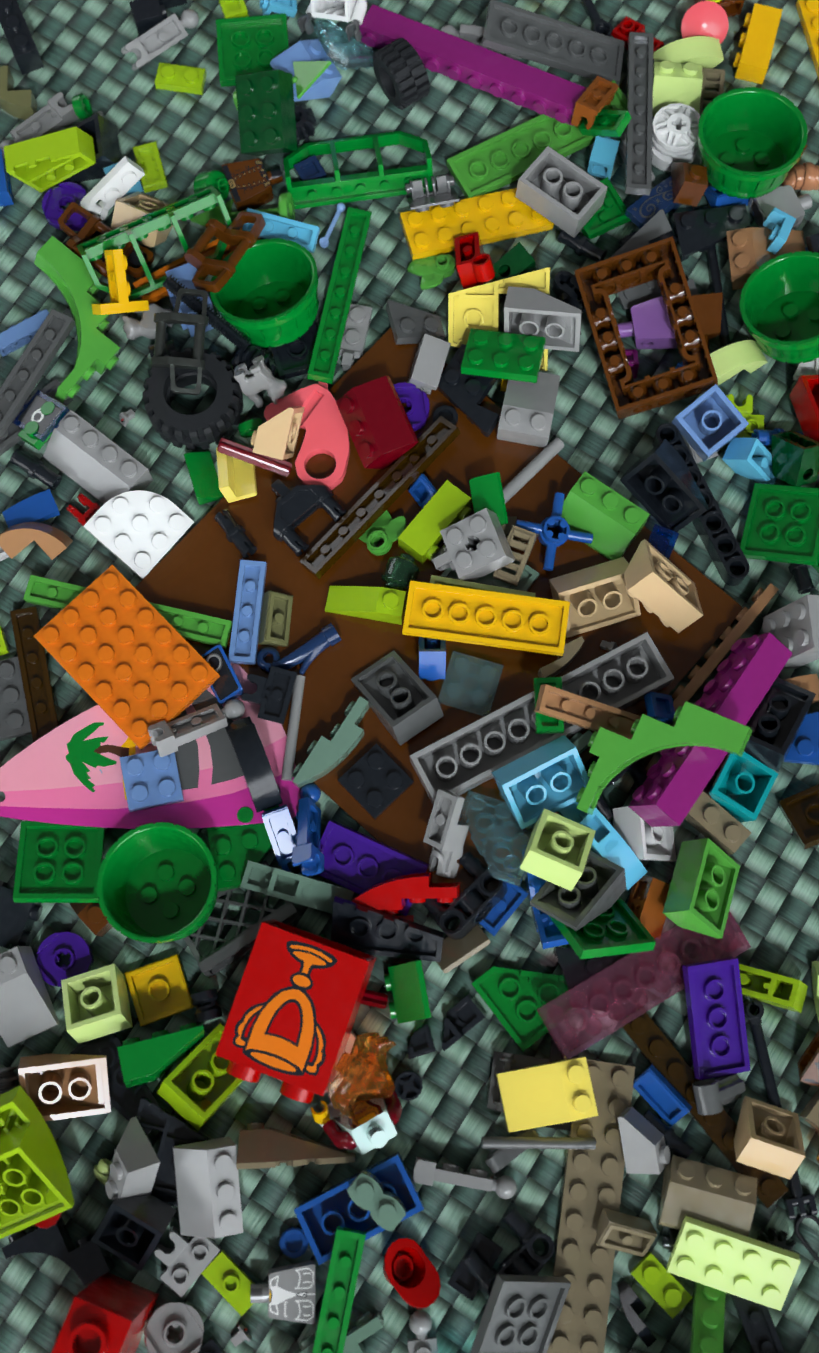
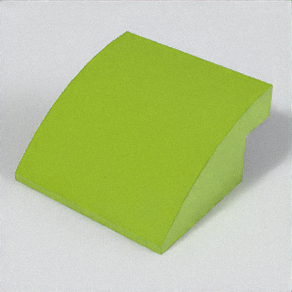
[0,1086,74,1239]

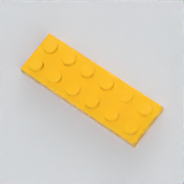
[399,188,554,260]
[402,581,570,656]

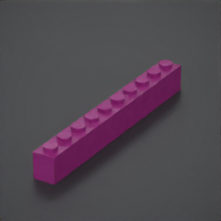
[359,4,587,126]

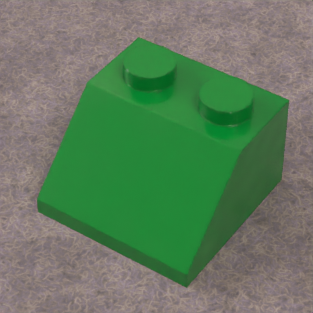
[384,960,431,1024]

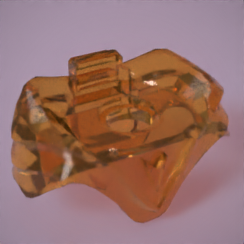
[327,1032,396,1120]

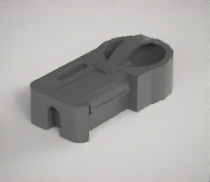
[485,1128,540,1173]

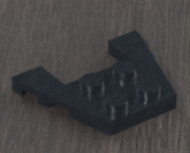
[437,344,500,438]
[136,1097,211,1206]

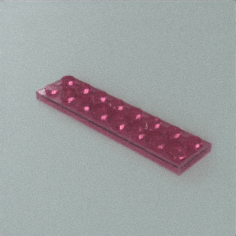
[536,911,751,1060]

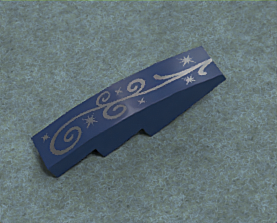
[625,176,682,229]

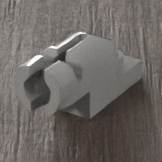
[423,789,470,878]

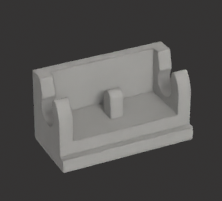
[407,334,451,394]

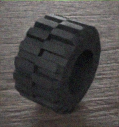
[373,38,430,110]

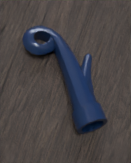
[256,623,342,675]

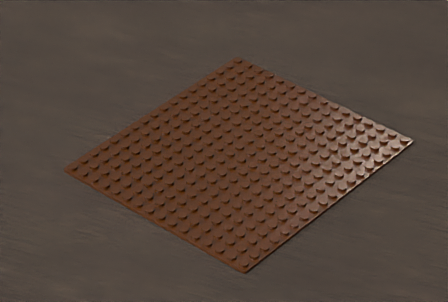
[135,328,742,905]

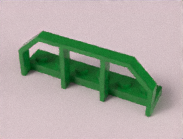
[283,131,433,209]
[76,186,232,301]

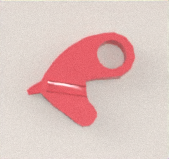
[264,382,350,490]

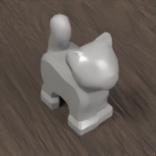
[122,304,173,341]
[234,355,287,408]

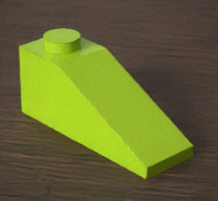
[325,586,407,625]
[720,958,808,1013]

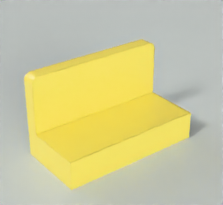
[216,448,257,503]

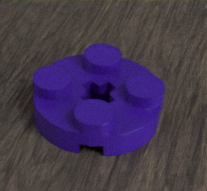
[42,182,92,231]
[394,382,430,432]
[37,932,94,987]

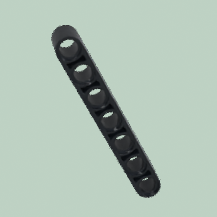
[652,423,750,586]

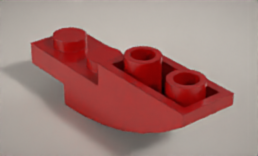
[351,872,460,915]

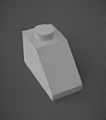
[618,1107,670,1174]

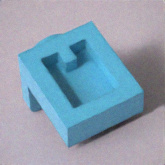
[259,0,297,18]
[763,208,796,255]

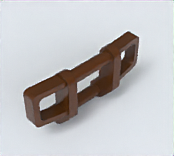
[58,202,154,278]
[184,211,266,293]

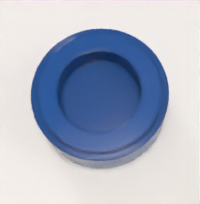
[280,1226,309,1258]

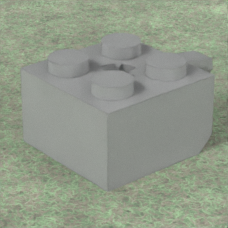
[432,508,516,582]

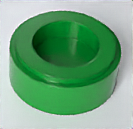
[72,93,93,120]
[238,418,263,438]

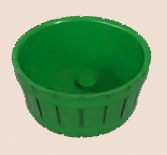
[698,87,808,199]
[210,238,319,348]
[739,251,819,364]
[96,822,218,943]

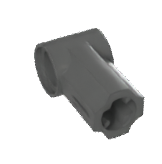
[692,1074,746,1115]

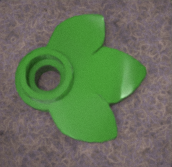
[407,254,456,290]
[359,510,406,556]

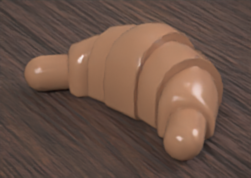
[780,162,819,191]

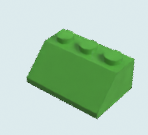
[561,471,650,561]
[663,838,740,939]

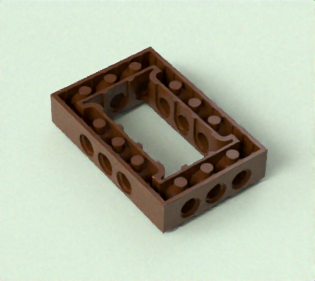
[574,236,718,420]

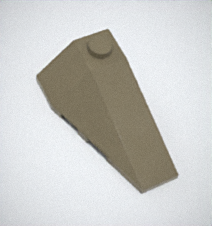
[236,1123,356,1169]

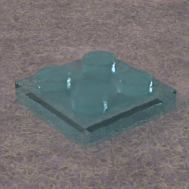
[438,651,504,716]

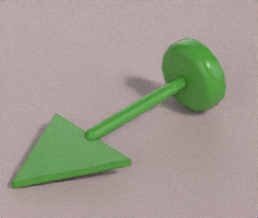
[233,61,332,111]
[190,192,295,227]

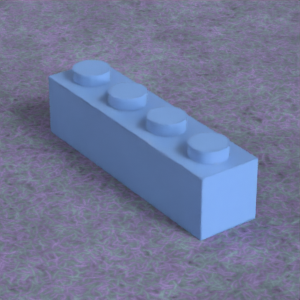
[0,309,49,357]

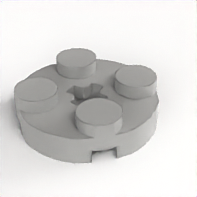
[144,1302,204,1353]

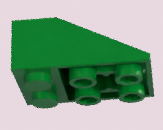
[117,1023,204,1088]

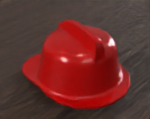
[383,1238,441,1308]

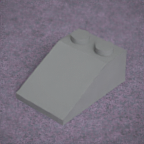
[504,286,582,352]
[497,372,561,448]
[0,946,59,1048]

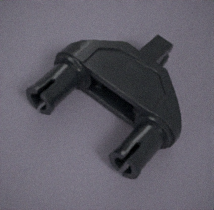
[271,479,348,557]

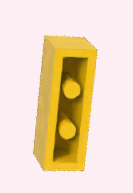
[733,3,783,84]

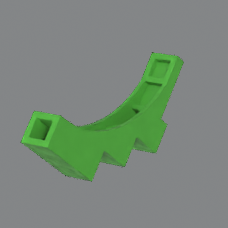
[34,236,120,403]
[576,701,752,815]

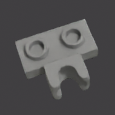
[153,1226,220,1297]

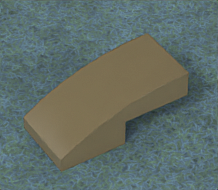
[538,636,584,678]

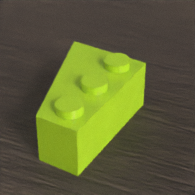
[3,126,96,193]

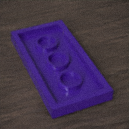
[317,819,429,916]
[682,957,751,1080]

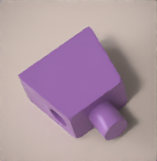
[617,296,677,349]

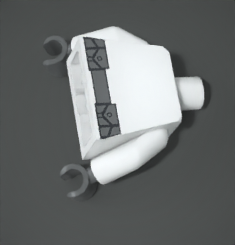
[297,0,367,42]

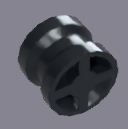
[394,1071,423,1101]

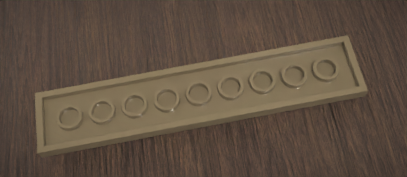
[547,1059,635,1353]

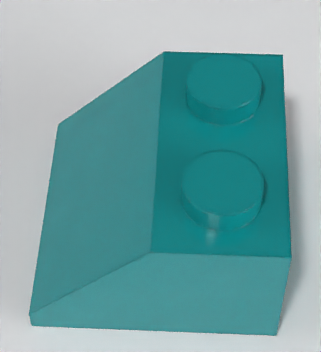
[709,752,778,822]

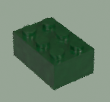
[235,69,298,157]

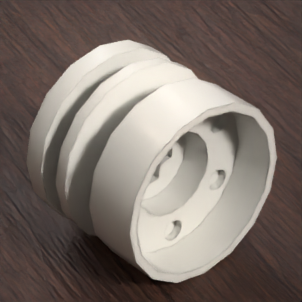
[652,103,701,172]

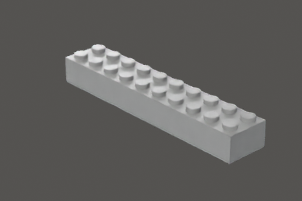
[410,632,674,805]

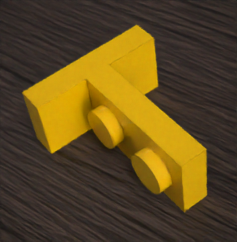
[91,249,149,315]

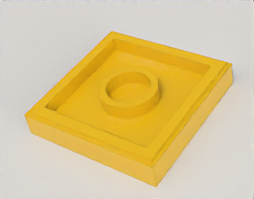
[124,954,195,1026]

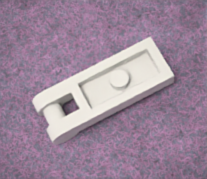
[80,156,145,221]

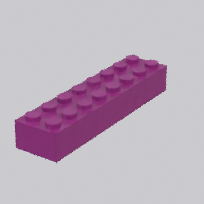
[628,632,792,827]

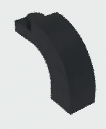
[225,716,283,813]

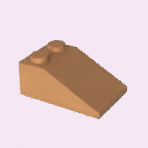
[726,227,805,290]
[18,1054,111,1121]

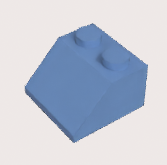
[270,39,342,102]

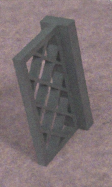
[184,861,302,978]

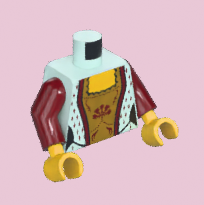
[311,1066,402,1154]

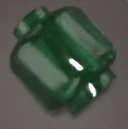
[381,553,420,592]

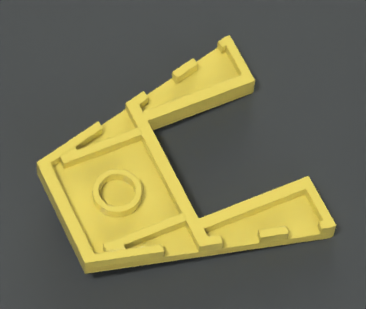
[448,267,550,371]

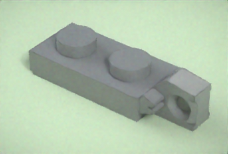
[339,304,373,371]

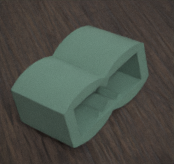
[347,1170,406,1232]

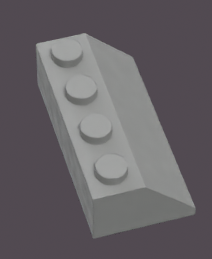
[43,410,153,504]

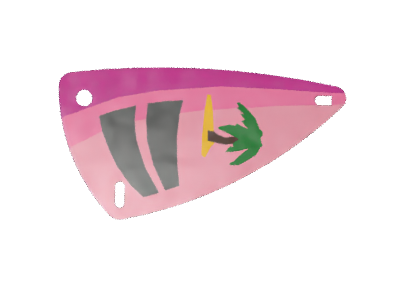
[0,663,300,829]

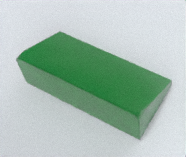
[184,451,224,505]
[469,472,508,526]

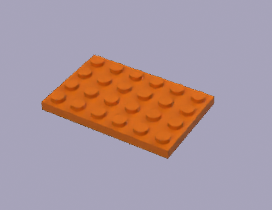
[34,565,220,750]

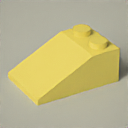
[496,1057,598,1132]

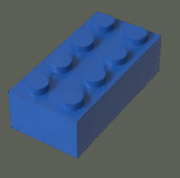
[294,1152,424,1265]

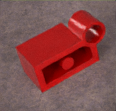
[454,232,495,289]

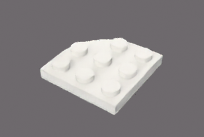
[83,490,194,579]

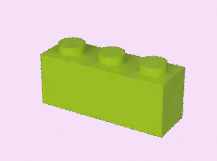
[398,480,472,564]

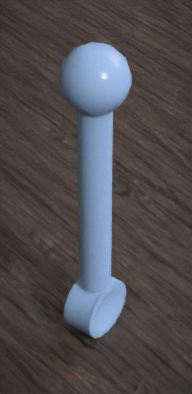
[319,202,346,248]

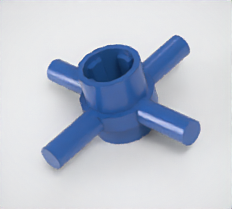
[515,493,593,571]

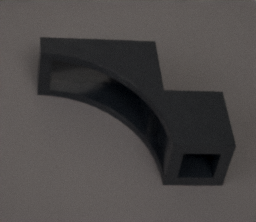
[129,0,187,36]
[1,1217,116,1286]

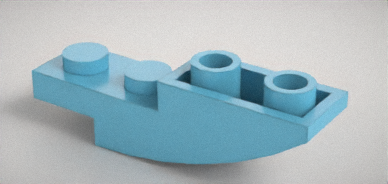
[557,802,647,891]

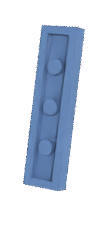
[228,560,267,665]

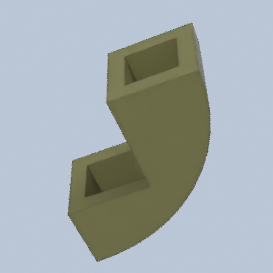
[0,66,37,120]

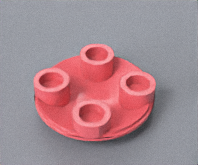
[681,1,729,44]

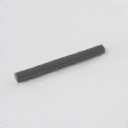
[481,1136,596,1149]

